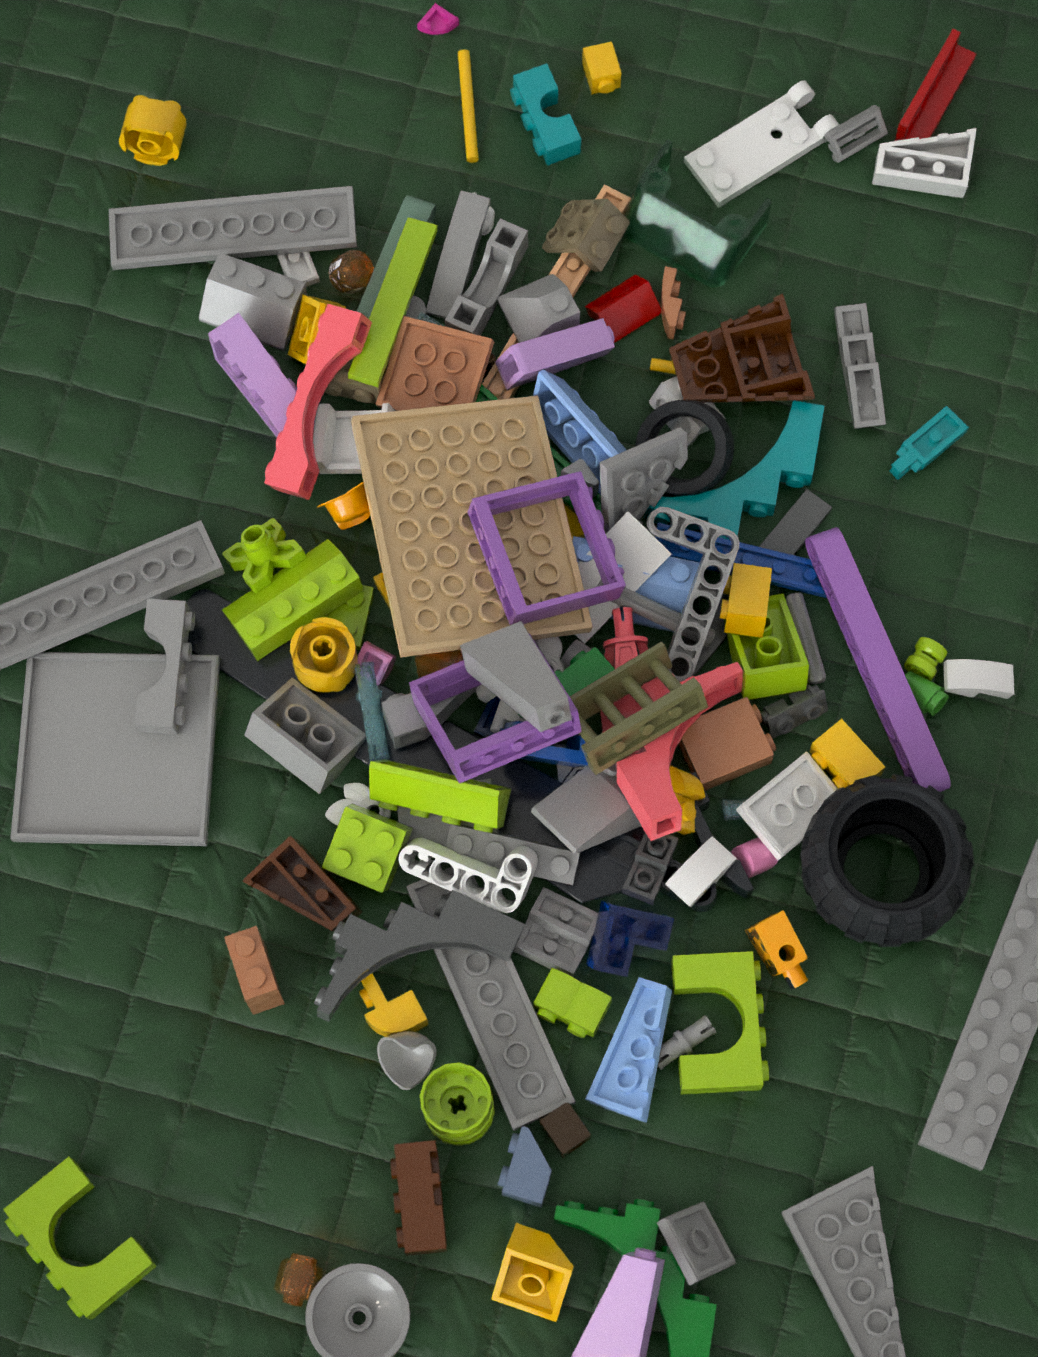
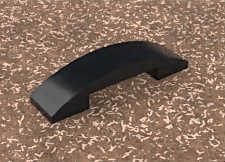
[692,772,754,899]

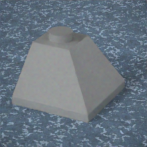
[497,274,580,343]

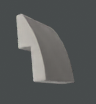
[513,887,603,977]

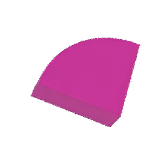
[417,3,459,35]

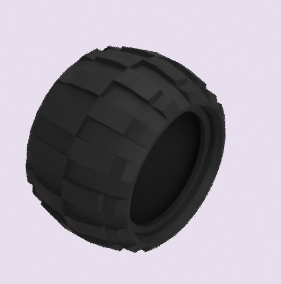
[800,774,974,947]

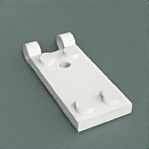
[684,81,840,208]

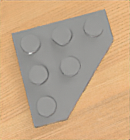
[600,427,688,534]

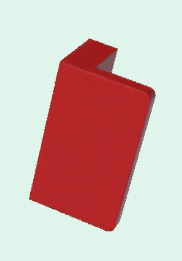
[585,274,662,343]

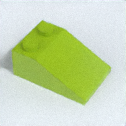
[721,594,809,700]

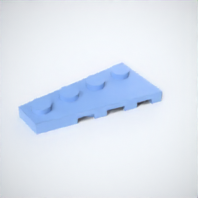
[586,977,672,1123]

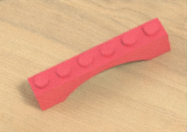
[264,304,372,500]

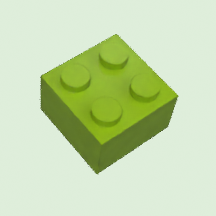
[322,803,413,893]

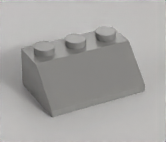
[199,252,308,352]
[244,677,367,794]

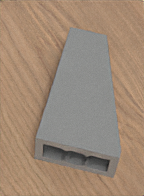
[460,621,572,732]

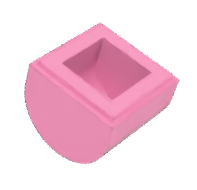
[356,641,396,686]
[731,837,778,879]

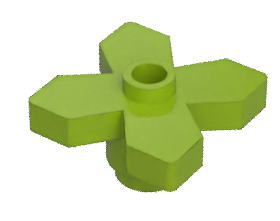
[222,518,307,593]

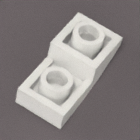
[944,659,1014,699]
[665,836,737,907]

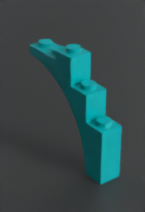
[644,400,824,540]

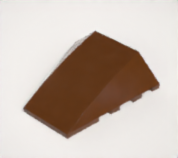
[669,293,815,403]

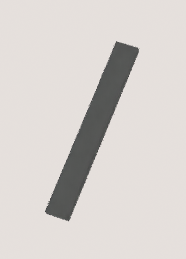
[670,489,832,682]

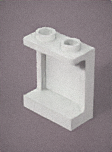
[313,403,395,474]

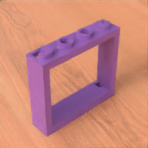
[467,471,626,625]
[409,633,582,784]

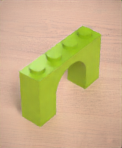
[671,951,769,1095]
[3,1157,157,1320]

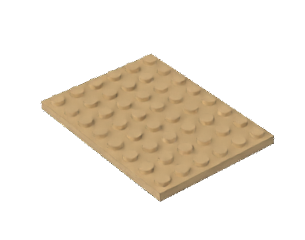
[351,395,593,658]

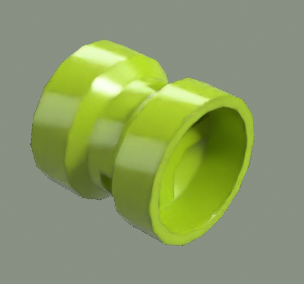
[904,637,948,681]

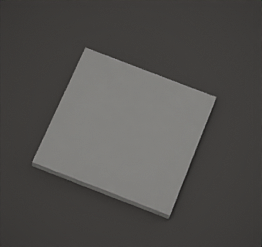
[10,652,220,846]

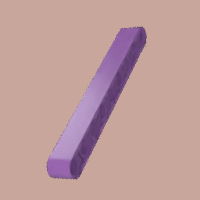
[805,527,951,792]

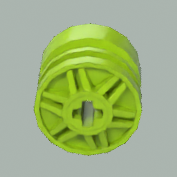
[420,1063,495,1146]

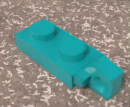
[889,406,969,480]

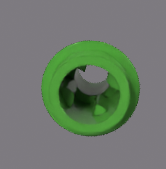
[905,671,949,716]

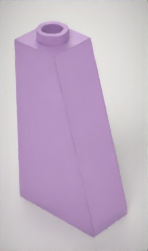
[495,318,615,390]
[571,1248,665,1357]

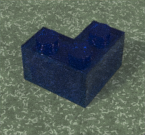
[587,900,674,977]

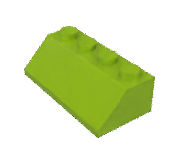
[222,539,364,661]
[369,760,511,833]

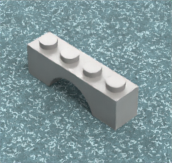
[445,218,528,336]
[134,599,195,735]

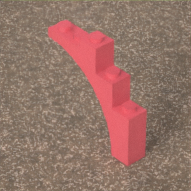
[616,662,743,841]

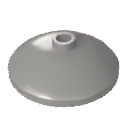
[306,1263,410,1357]

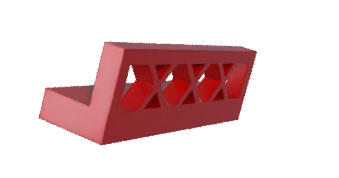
[895,29,976,141]

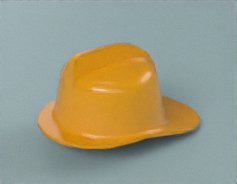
[317,482,370,530]

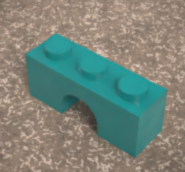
[510,63,581,166]

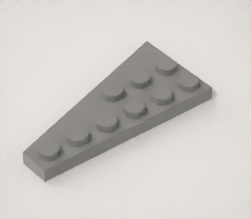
[781,1166,906,1357]

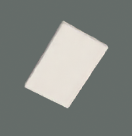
[735,751,838,860]

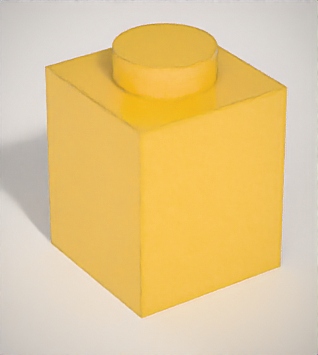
[582,41,621,94]

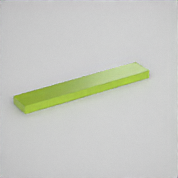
[348,217,437,387]

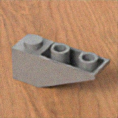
[381,687,476,749]

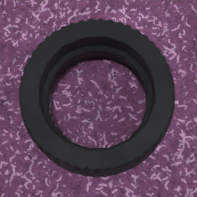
[635,400,734,496]

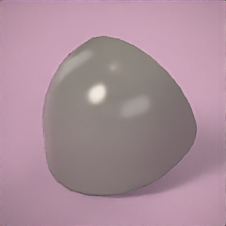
[377,1031,436,1090]

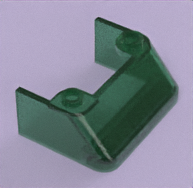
[624,139,772,287]

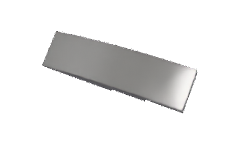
[426,190,490,319]
[834,303,886,429]

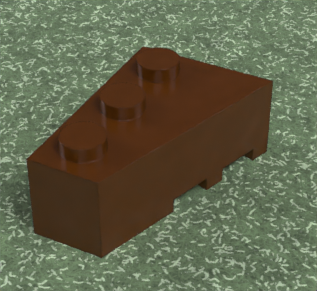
[242,835,363,932]
[390,1140,447,1256]

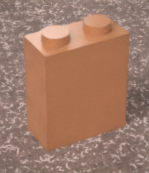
[678,697,776,791]
[224,926,285,1015]

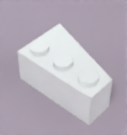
[872,128,977,198]

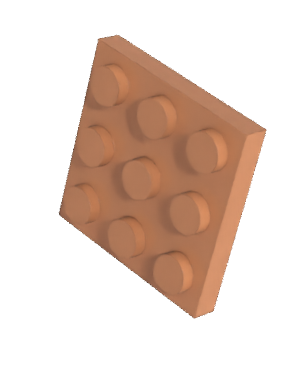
[376,316,494,411]

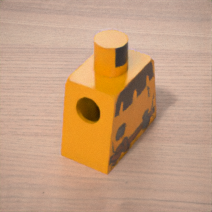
[744,910,808,990]

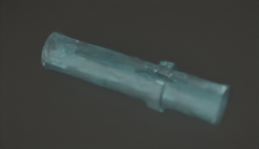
[354,662,390,761]

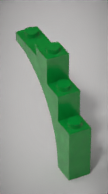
[554,1199,717,1357]

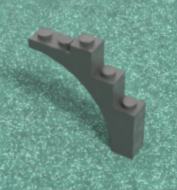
[314,890,525,1022]

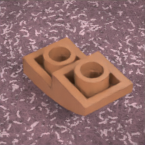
[661,266,686,340]

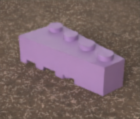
[208,313,316,437]

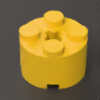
[119,95,187,166]
[290,617,358,692]

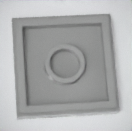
[657,1201,736,1286]

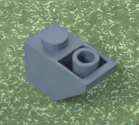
[498,1126,551,1208]

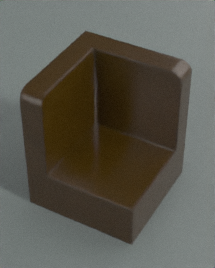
[540,1102,591,1158]

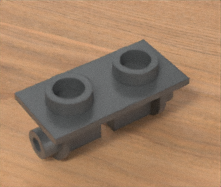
[760,685,828,739]

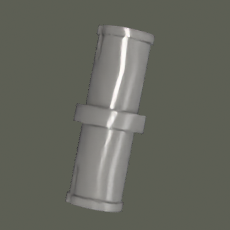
[658,1015,717,1070]

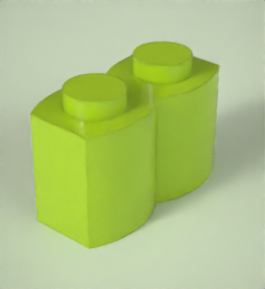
[533,968,612,1039]

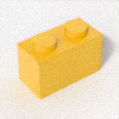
[719,563,772,638]
[809,719,885,788]

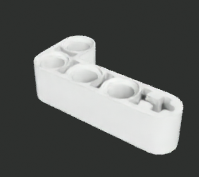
[398,837,538,913]

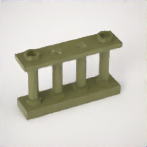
[570,641,708,775]

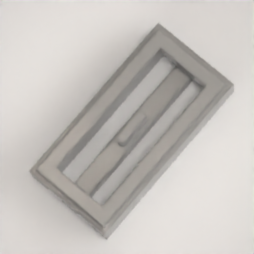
[824,105,888,163]

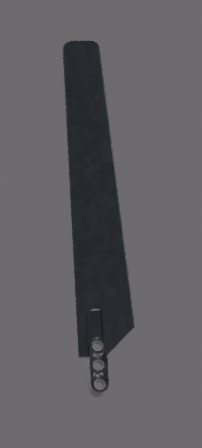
[187,589,717,912]

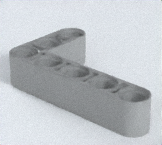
[646,507,740,682]

